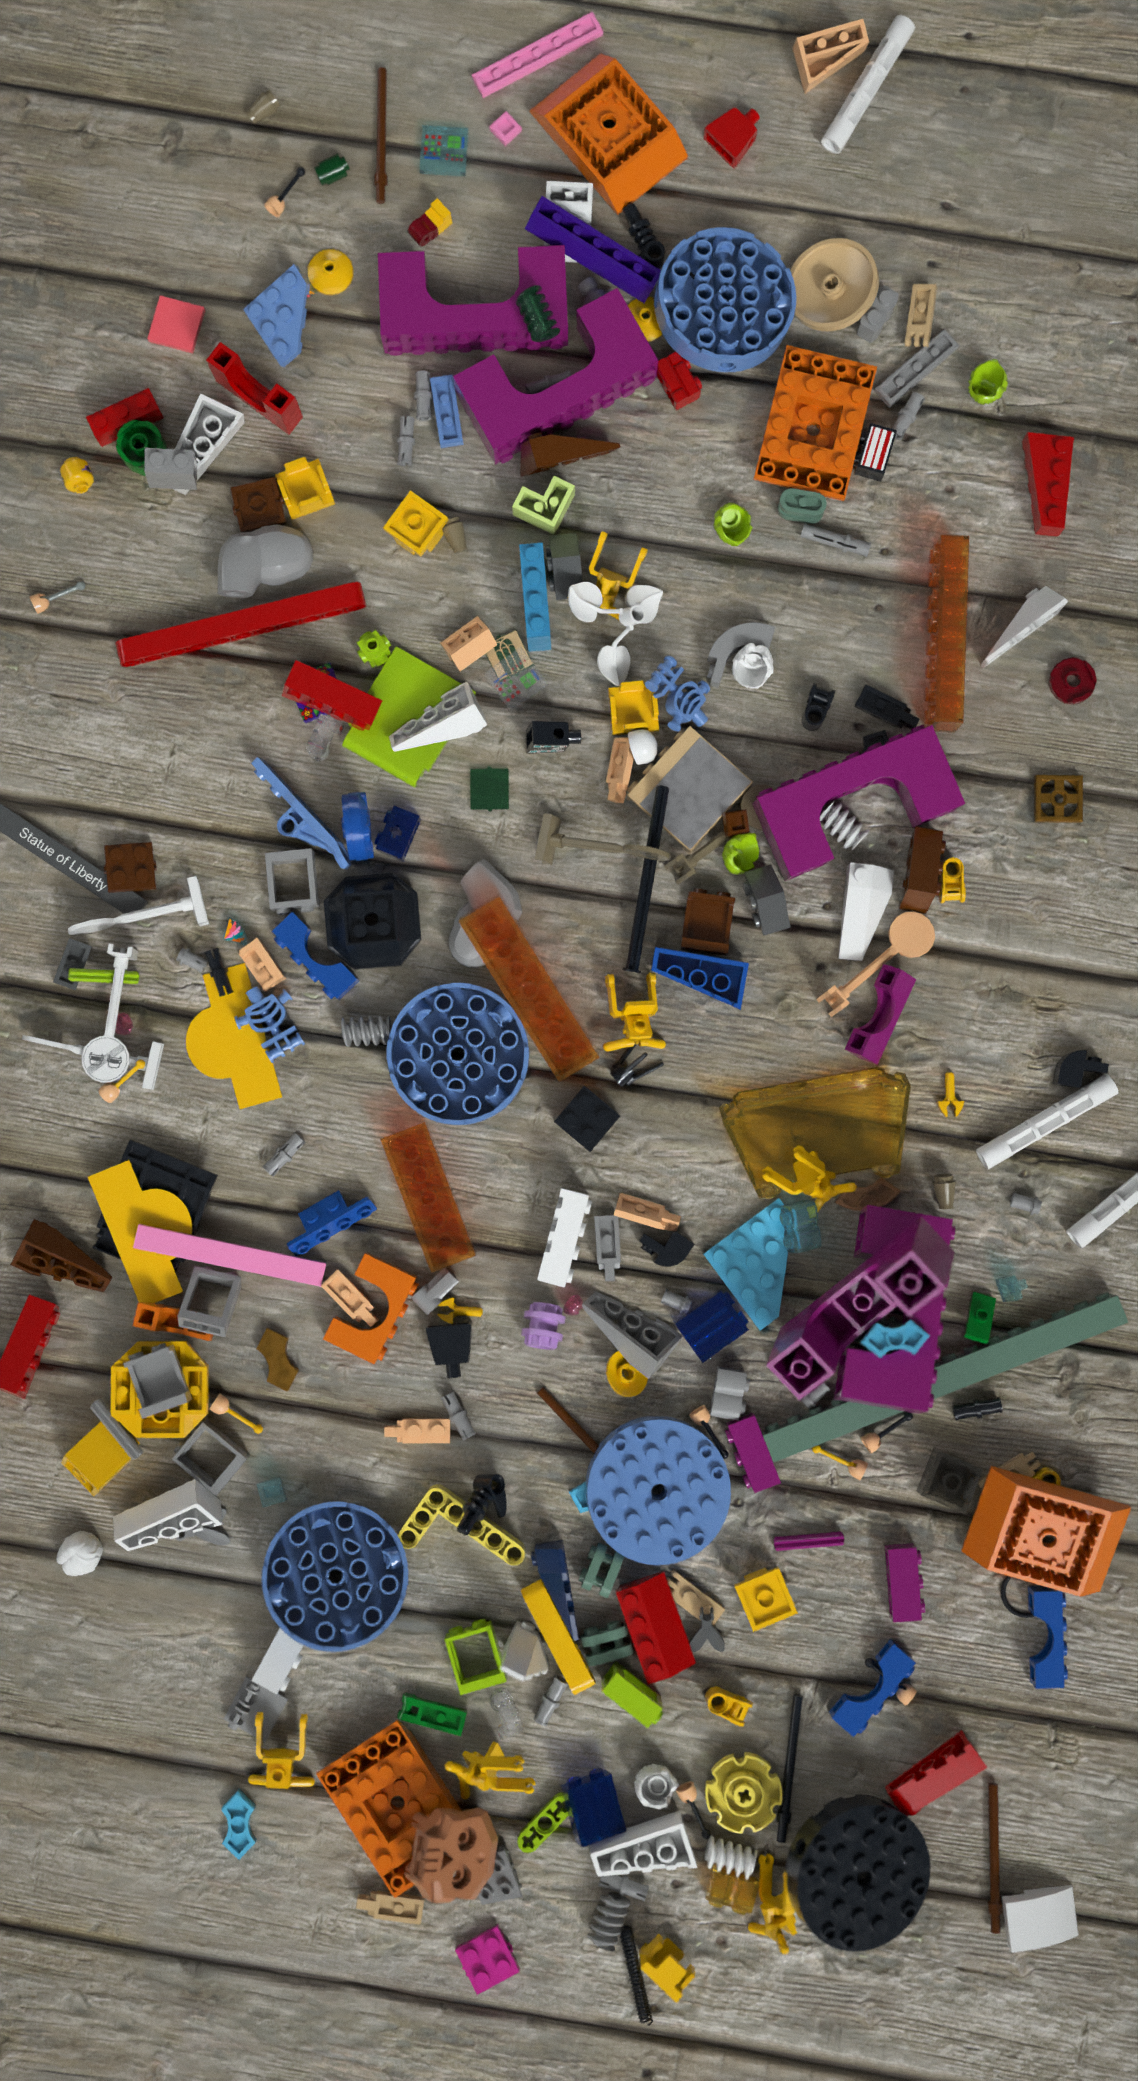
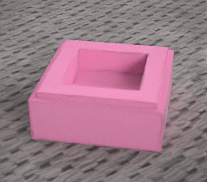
[489,111,522,146]

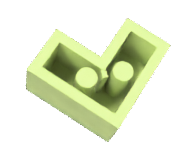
[512,476,575,535]

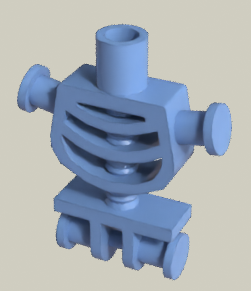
[645,655,710,731]
[234,986,305,1063]

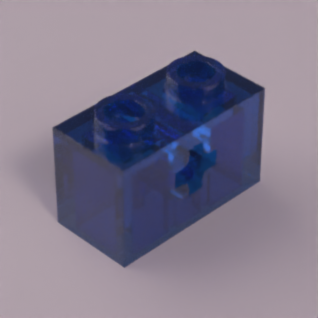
[374,805,422,862]

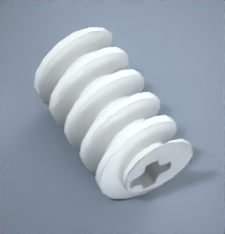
[820,802,869,851]
[704,1836,757,1880]

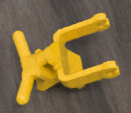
[589,531,648,620]
[603,972,666,1052]
[762,1145,857,1218]
[248,1712,315,1789]
[445,1741,536,1800]
[748,1853,797,1954]

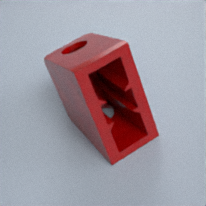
[703,108,760,169]

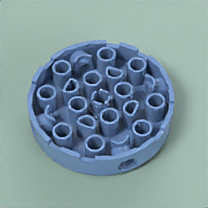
[654,227,796,372]
[386,983,529,1125]
[585,1416,731,1565]
[262,1502,408,1652]

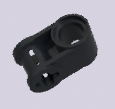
[802,683,836,731]

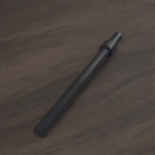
[776,1694,803,1843]

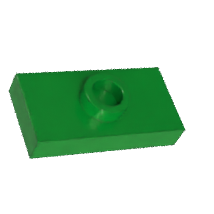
[963,1292,996,1344]

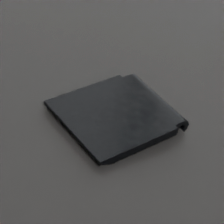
[93,1140,218,1273]

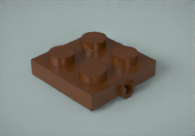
[230,477,287,533]
[104,842,157,893]

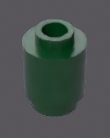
[314,153,350,186]

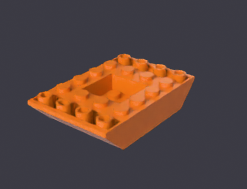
[530,53,688,215]
[753,345,877,501]
[961,1466,1131,1597]
[316,1719,462,1898]

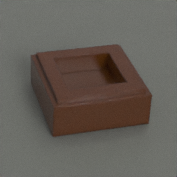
[722,809,750,837]

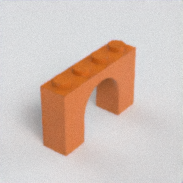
[323,1252,419,1364]

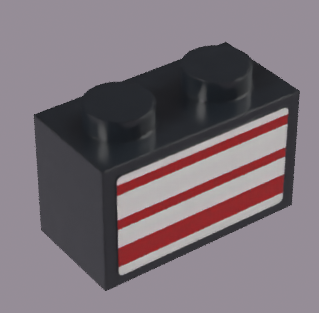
[853,423,897,482]

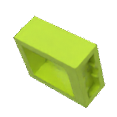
[444,1619,507,1695]
[601,1661,663,1728]

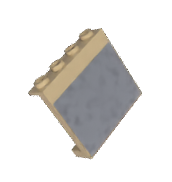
[627,726,753,854]

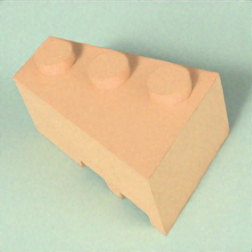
[793,19,869,94]

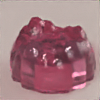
[115,1013,133,1035]
[563,1294,583,1316]

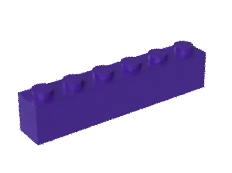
[525,196,661,303]

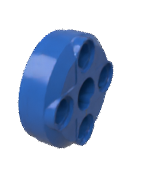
[341,792,374,861]

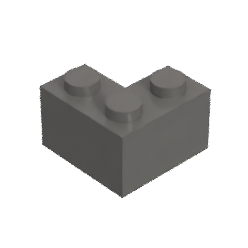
[545,533,583,600]
[742,865,790,936]

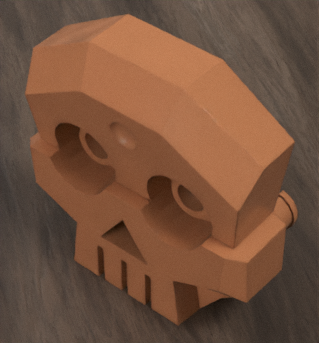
[404,1807,498,1903]

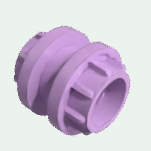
[521,1302,566,1350]

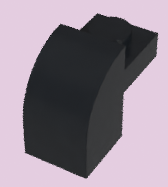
[1052,1050,1109,1088]
[639,1231,695,1267]

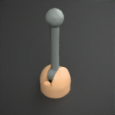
[29,581,86,614]

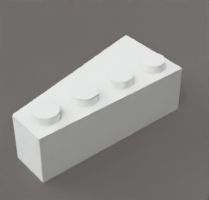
[173,393,245,495]
[537,1188,592,1287]
[113,1479,223,1551]
[251,1628,304,1694]
[589,1810,697,1876]

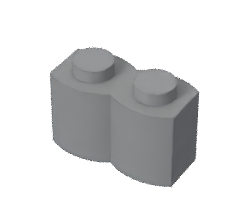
[857,285,899,343]
[710,1367,750,1421]

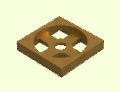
[1034,775,1083,823]

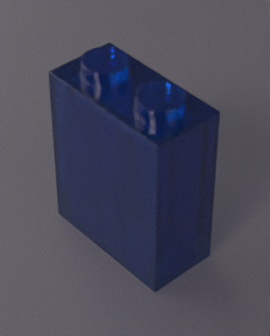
[674,1289,749,1363]
[560,1768,627,1848]

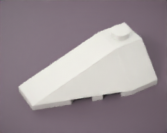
[981,586,1068,668]
[389,682,487,752]
[838,863,894,961]
[501,1621,549,1681]

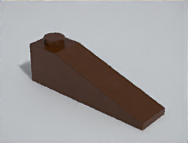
[520,433,621,477]
[10,1219,113,1292]

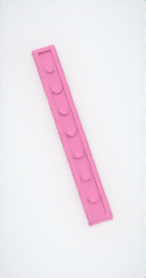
[133,1224,326,1287]

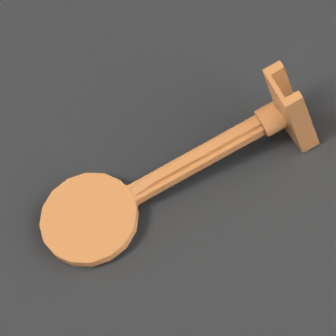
[816,912,935,1017]

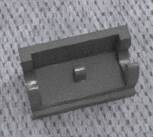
[53,938,92,990]

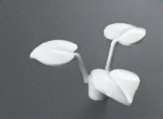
[568,582,663,686]

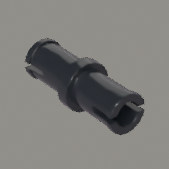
[204,948,234,997]
[952,1397,1003,1421]

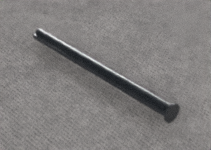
[623,785,669,973]

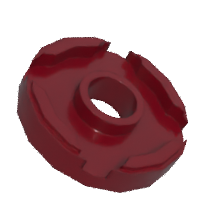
[1049,657,1097,705]

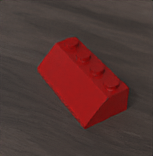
[616,1571,696,1685]

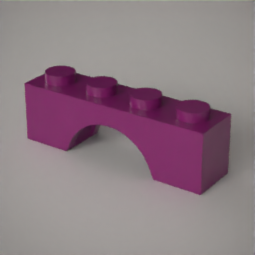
[845,964,916,1065]

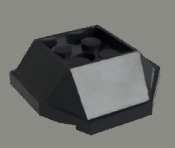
[324,873,422,970]

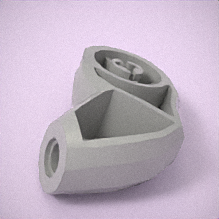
[217,525,313,598]
[448,859,523,968]

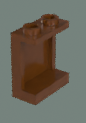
[680,888,735,956]

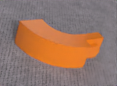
[133,1302,213,1341]

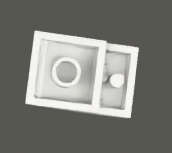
[1002,1885,1078,1953]

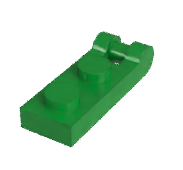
[397,1693,468,1736]

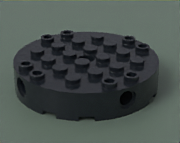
[785,1794,931,1952]

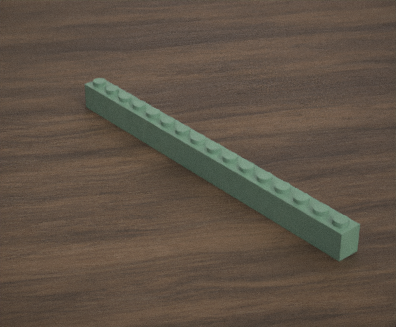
[761,1292,1128,1463]

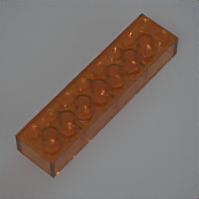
[923,535,969,733]
[458,893,600,1082]

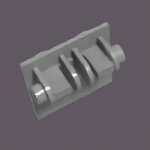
[224,1676,288,1742]
[478,1845,523,1905]

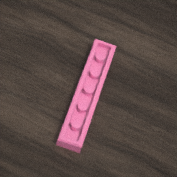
[472,12,603,98]

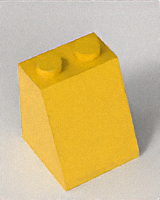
[61,1422,140,1497]

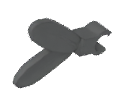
[689,1607,725,1652]

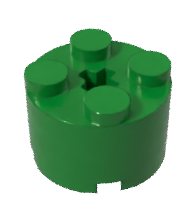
[116,420,167,476]

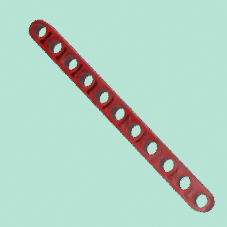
[115,582,367,667]

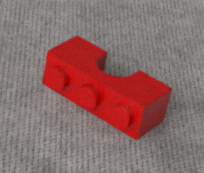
[86,388,164,447]

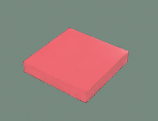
[147,295,206,354]

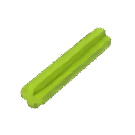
[68,968,139,984]

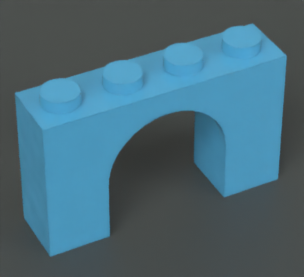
[519,543,551,652]

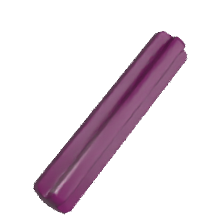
[773,1531,844,1551]

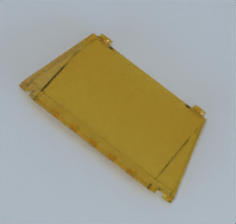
[719,1067,911,1199]

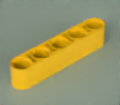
[521,1579,596,1695]

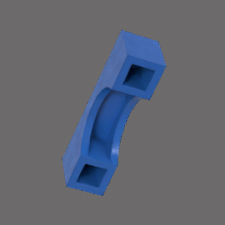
[272,912,359,1000]
[1028,1586,1068,1689]
[829,1639,916,1737]

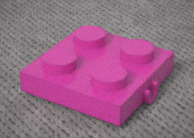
[455,1924,520,1995]

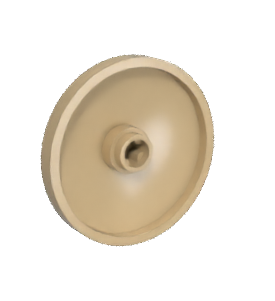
[790,238,879,331]

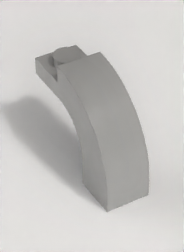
[707,622,775,688]

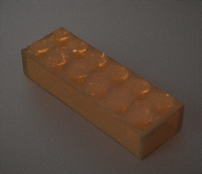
[381,1122,477,1273]

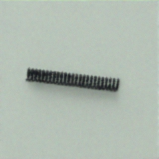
[620,1926,653,2026]

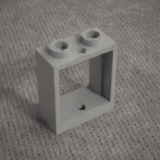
[265,848,320,915]
[178,1266,242,1337]
[172,1419,250,1496]

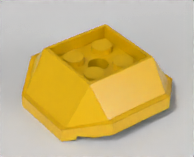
[111,1341,209,1438]

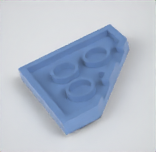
[243,264,310,367]

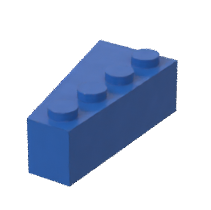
[651,947,749,1010]

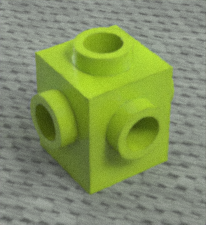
[357,630,391,668]

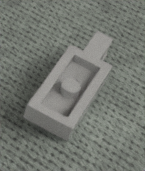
[594,1215,621,1281]

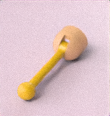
[99,1059,145,1103]
[209,1393,263,1434]
[811,1445,868,1480]

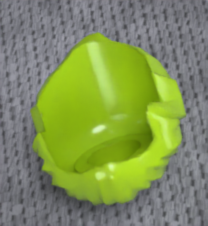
[968,359,1008,405]
[713,502,753,546]
[722,833,759,875]

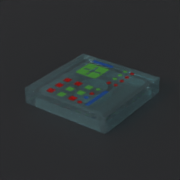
[419,125,469,176]

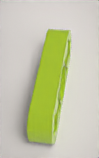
[517,1792,573,1853]

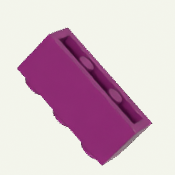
[724,1412,781,1493]
[884,1543,925,1622]

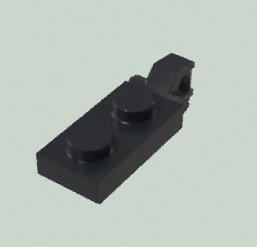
[854,684,920,729]

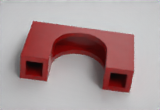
[206,342,303,435]

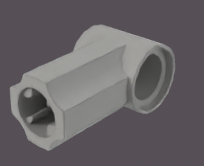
[411,1267,459,1315]

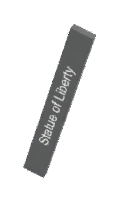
[0,804,148,914]

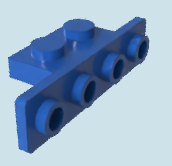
[287,1190,377,1256]

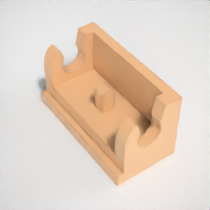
[440,616,497,671]
[239,938,286,993]

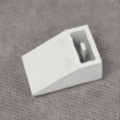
[544,181,593,263]

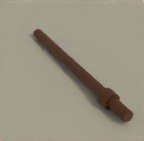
[374,67,388,204]
[537,1387,599,1454]
[988,1783,1003,1934]

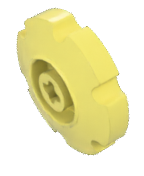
[705,1752,783,1834]

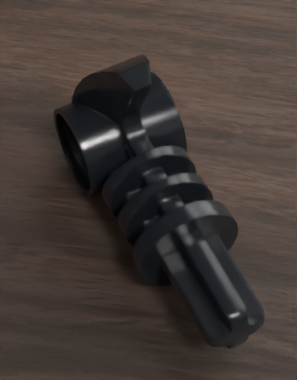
[623,204,665,269]
[457,1474,507,1536]

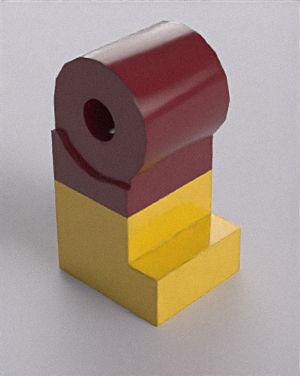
[407,198,452,247]

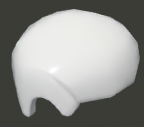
[628,729,657,765]

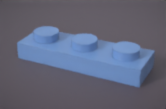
[430,374,464,448]

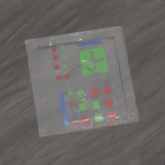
[483,647,548,713]

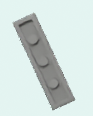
[874,329,959,408]

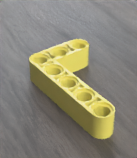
[398,1484,525,1566]

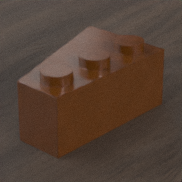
[899,826,946,914]

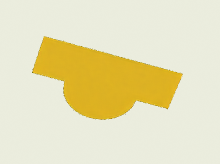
[186,963,282,1109]
[88,1160,192,1303]

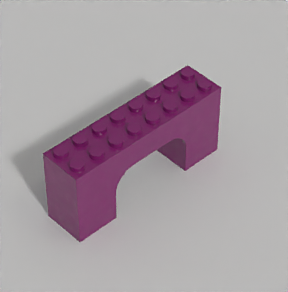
[378,245,568,356]
[453,288,658,465]
[753,724,966,882]
[834,1205,956,1414]
[766,1217,955,1400]

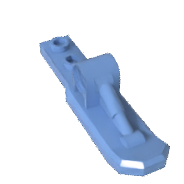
[251,757,351,870]

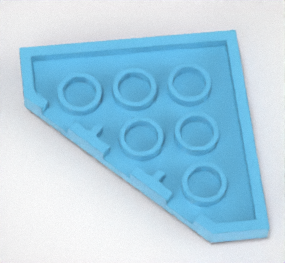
[703,1198,793,1330]

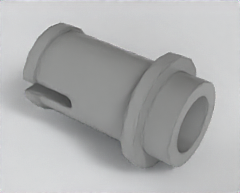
[176,948,208,974]
[1010,1192,1042,1215]
[660,1289,692,1314]
[801,1382,830,1409]

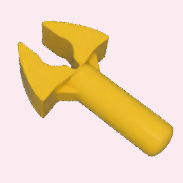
[937,1072,964,1117]
[437,1297,483,1324]

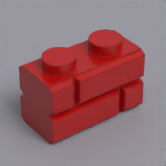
[657,352,702,410]

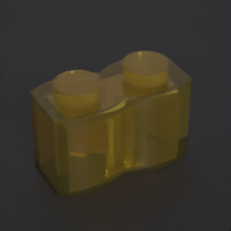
[705,1865,760,1915]

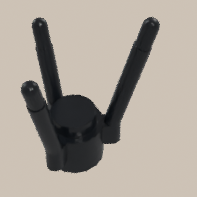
[610,1044,664,1087]

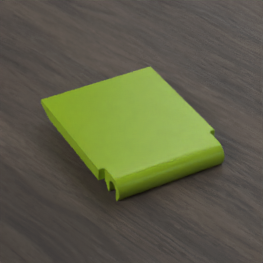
[342,646,476,788]

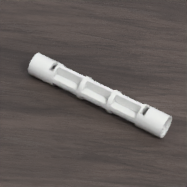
[821,15,915,154]
[976,1074,1118,1170]
[1066,1172,1138,1249]

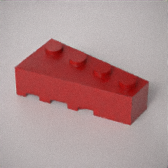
[1022,432,1074,537]
[282,660,383,731]
[0,1294,60,1399]
[885,1730,988,1817]

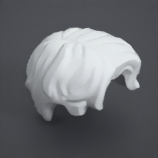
[732,643,774,689]
[56,1531,103,1576]
[634,1763,679,1809]

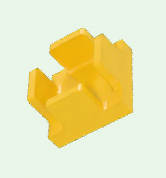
[275,457,335,520]
[383,490,449,557]
[608,681,659,736]
[734,1567,798,1632]
[639,1934,696,2003]

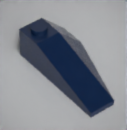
[531,1540,579,1641]

